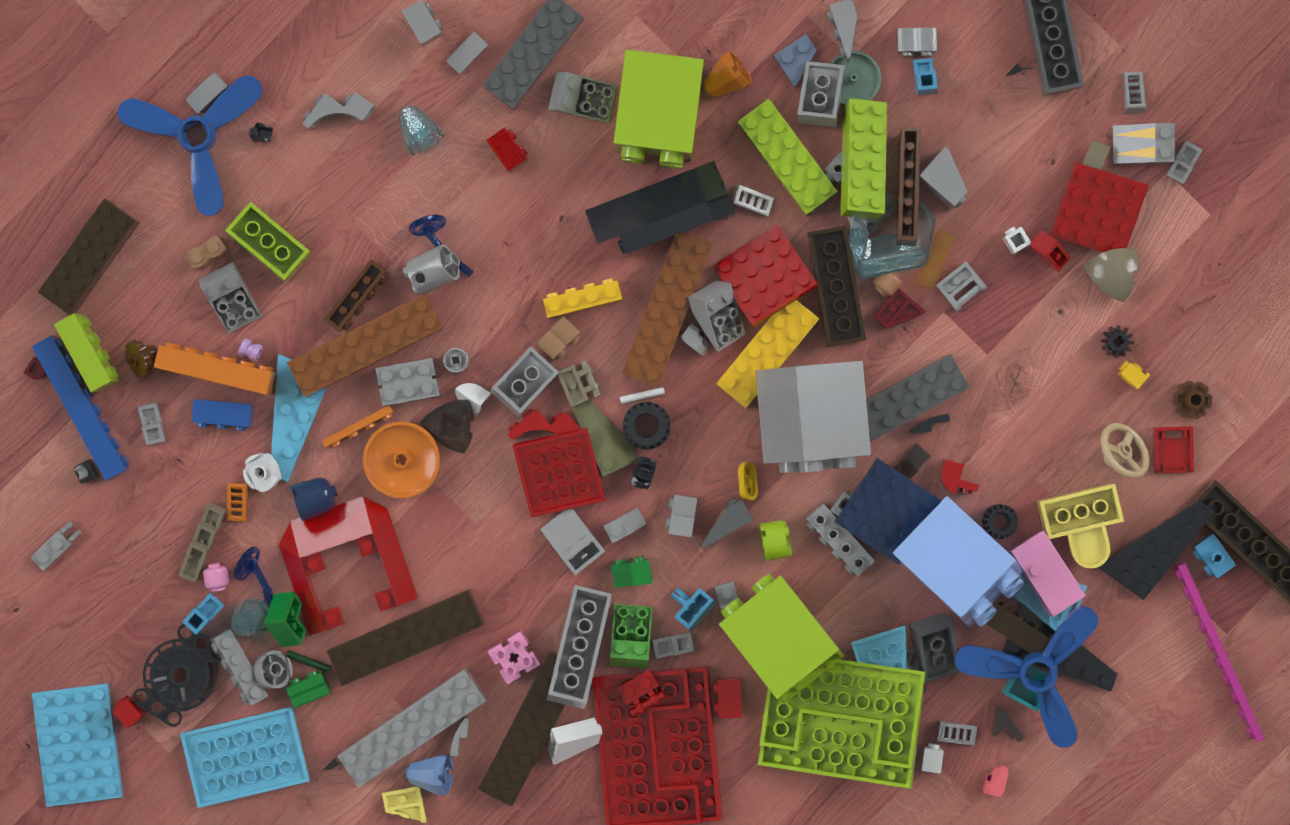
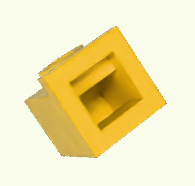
[1117,360,1151,389]

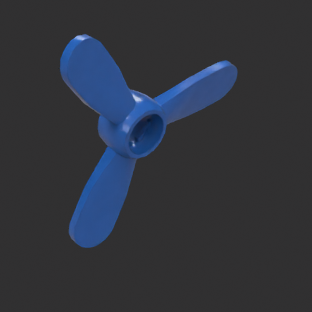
[118,76,263,216]
[955,606,1098,748]

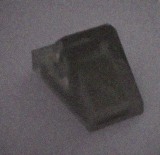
[893,443,931,479]
[992,705,1024,742]

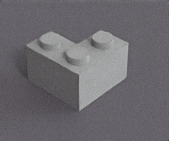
[402,0,443,47]
[665,494,697,537]

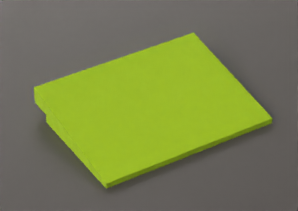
[758,660,926,789]

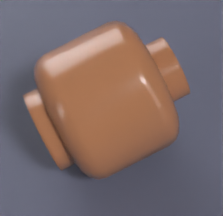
[873,268,902,297]

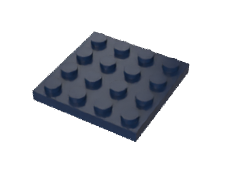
[834,458,941,565]

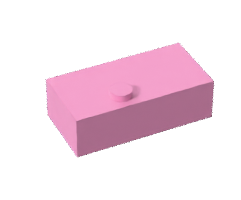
[1008,530,1086,617]

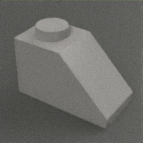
[604,507,647,543]

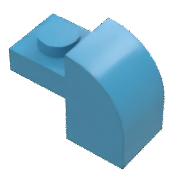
[913,58,938,96]
[182,593,225,635]

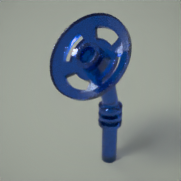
[409,215,474,277]
[234,546,274,610]

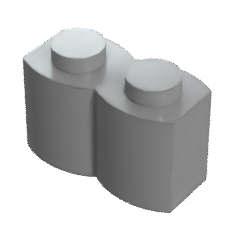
[897,28,937,57]

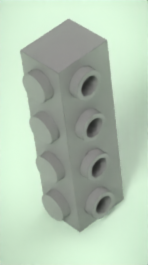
[806,503,875,576]
[210,629,268,706]

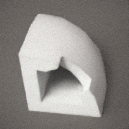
[455,383,491,415]

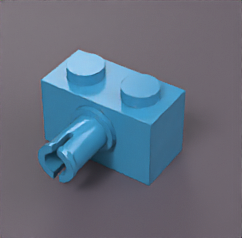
[1191,533,1236,578]
[671,587,717,632]

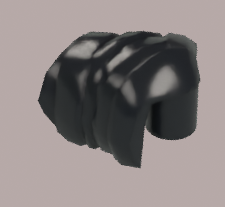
[249,122,273,143]

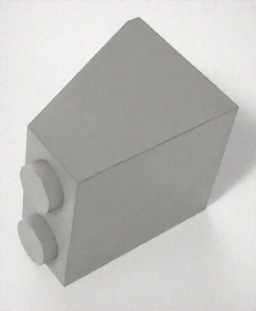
[919,146,968,209]

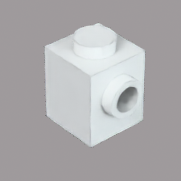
[1002,227,1031,254]

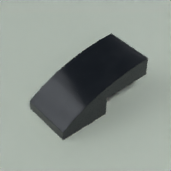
[910,414,950,434]

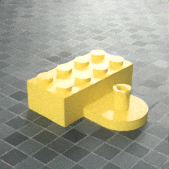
[1036,483,1124,568]

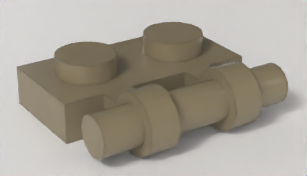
[557,360,601,408]

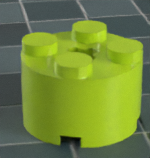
[759,520,792,561]

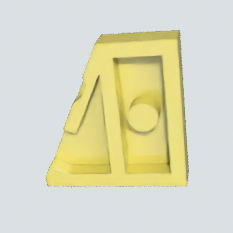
[382,786,427,823]

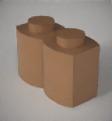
[186,236,229,269]
[537,316,580,360]

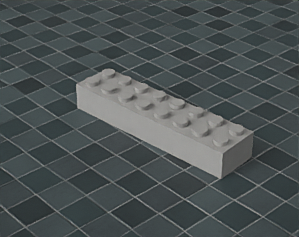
[337,667,488,788]

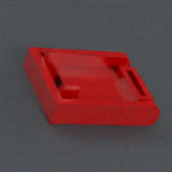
[1153,426,1194,473]

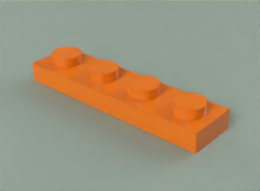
[322,405,395,449]

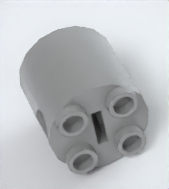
[403,244,460,295]

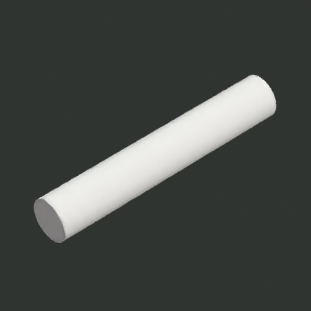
[620,387,665,404]

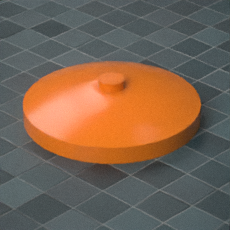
[363,421,440,498]

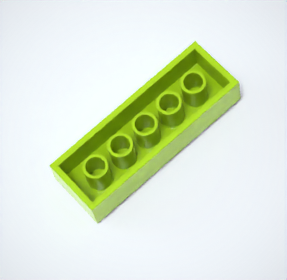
[841,98,887,220]
[737,99,838,216]

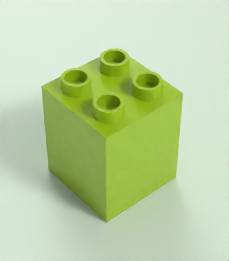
[614,49,704,169]
[719,574,845,704]

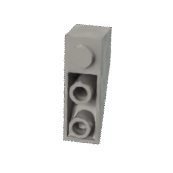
[827,0,857,64]

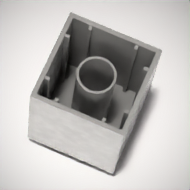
[755,361,871,473]

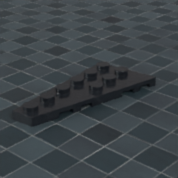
[1097,498,1215,600]
[1002,603,1118,692]

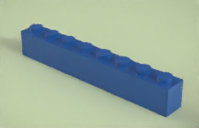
[31,335,129,481]

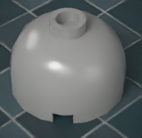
[253,650,293,689]

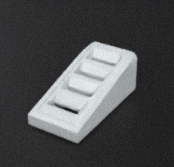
[731,185,774,216]

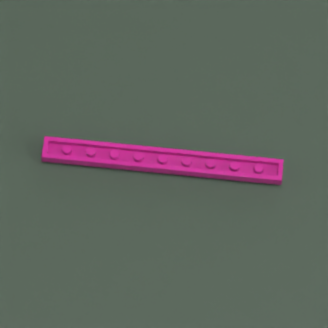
[1174,562,1264,742]

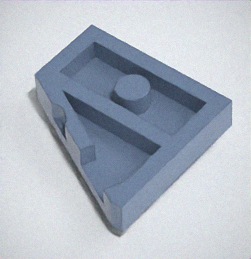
[774,34,816,87]

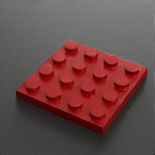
[1050,162,1149,252]
[713,224,818,327]
[512,427,606,517]

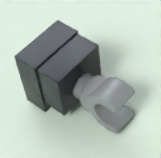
[74,459,99,484]

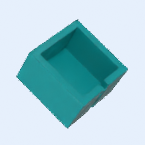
[1001,664,1049,712]

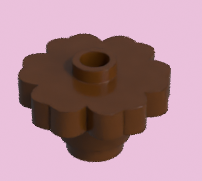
[125,340,158,378]
[1172,381,1212,419]

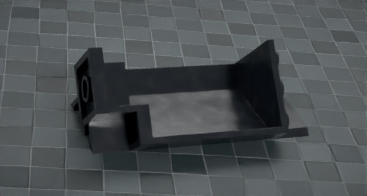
[585,161,735,257]

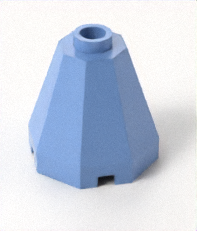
[405,754,454,795]

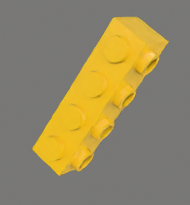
[543,278,623,319]

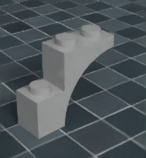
[303,92,376,130]

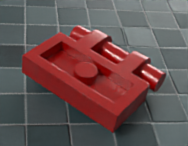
[617,669,666,717]

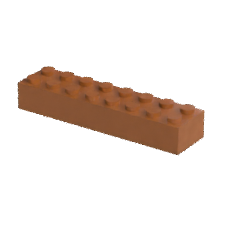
[622,232,713,387]
[287,293,443,398]

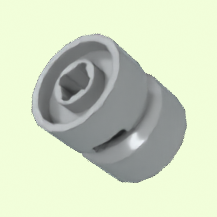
[443,348,470,373]

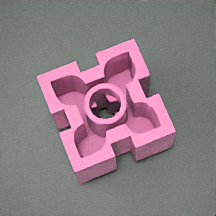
[487,630,541,684]

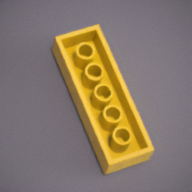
[716,300,819,408]

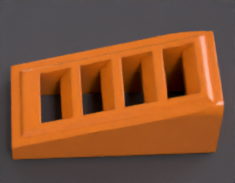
[227,482,248,522]

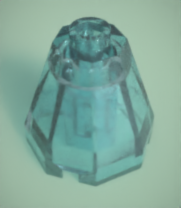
[399,106,444,155]
[231,598,268,639]

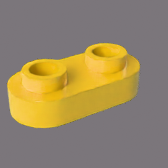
[738,462,758,500]

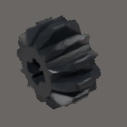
[1100,325,1134,358]
[631,456,656,489]

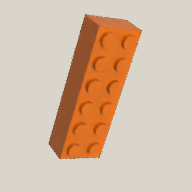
[154,342,277,395]

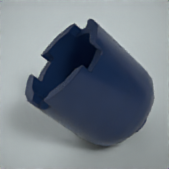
[290,477,338,521]

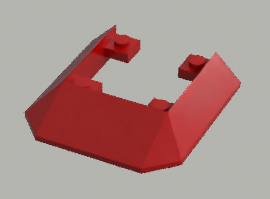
[279,496,418,636]

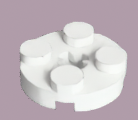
[243,453,282,492]

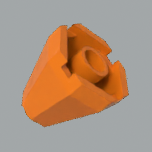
[703,51,753,97]

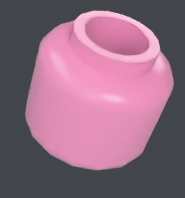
[203,562,230,592]

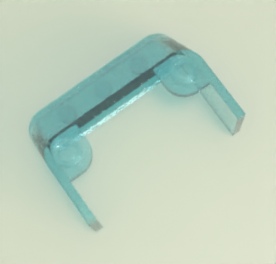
[849,202,936,278]

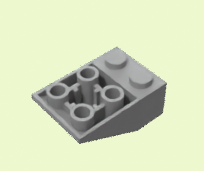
[548,72,616,123]
[199,262,262,334]
[688,280,746,352]
[540,508,606,575]

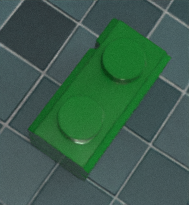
[286,670,332,709]

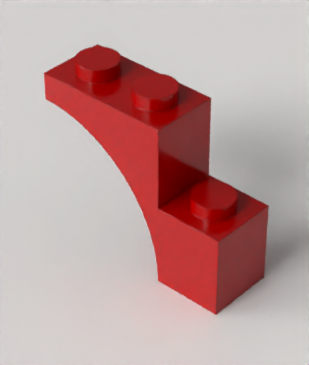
[508,408,581,440]

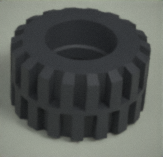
[623,402,671,450]

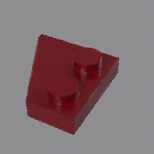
[872,288,926,329]

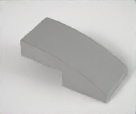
[447,32,488,74]
[185,72,228,114]
[1166,140,1203,184]
[138,402,166,445]
[651,632,694,659]
[450,716,470,757]

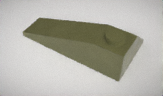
[572,400,638,477]

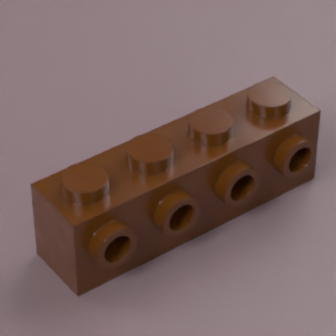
[324,259,389,332]

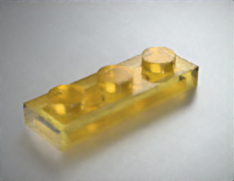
[915,229,957,290]

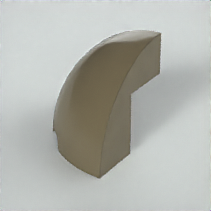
[1083,248,1139,303]

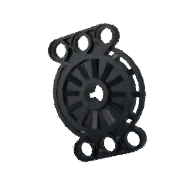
[133,624,222,727]

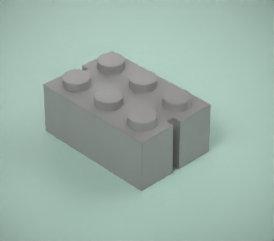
[375,358,441,406]

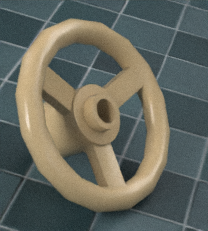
[1100,423,1150,479]

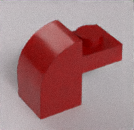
[940,459,979,494]

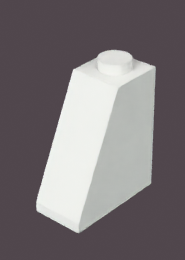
[547,717,602,765]

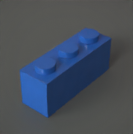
[192,399,254,431]

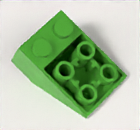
[610,604,652,669]

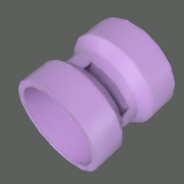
[238,338,263,363]

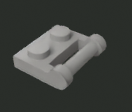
[935,261,987,312]

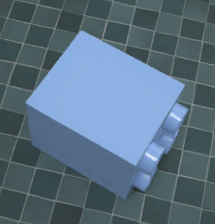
[893,496,1024,628]

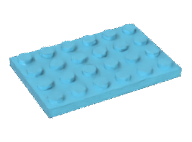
[32,683,123,807]
[180,706,310,808]

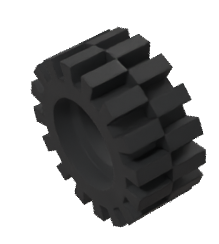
[982,504,1019,539]

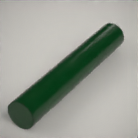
[286,650,331,673]

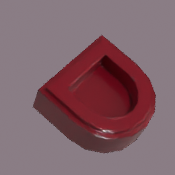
[23,357,46,379]

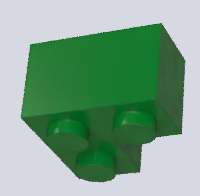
[611,555,653,588]
[264,592,306,647]

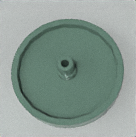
[830,50,881,105]

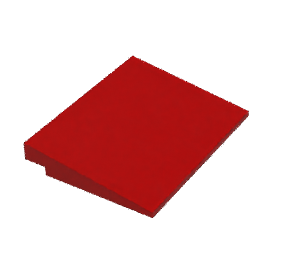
[592,666,723,825]

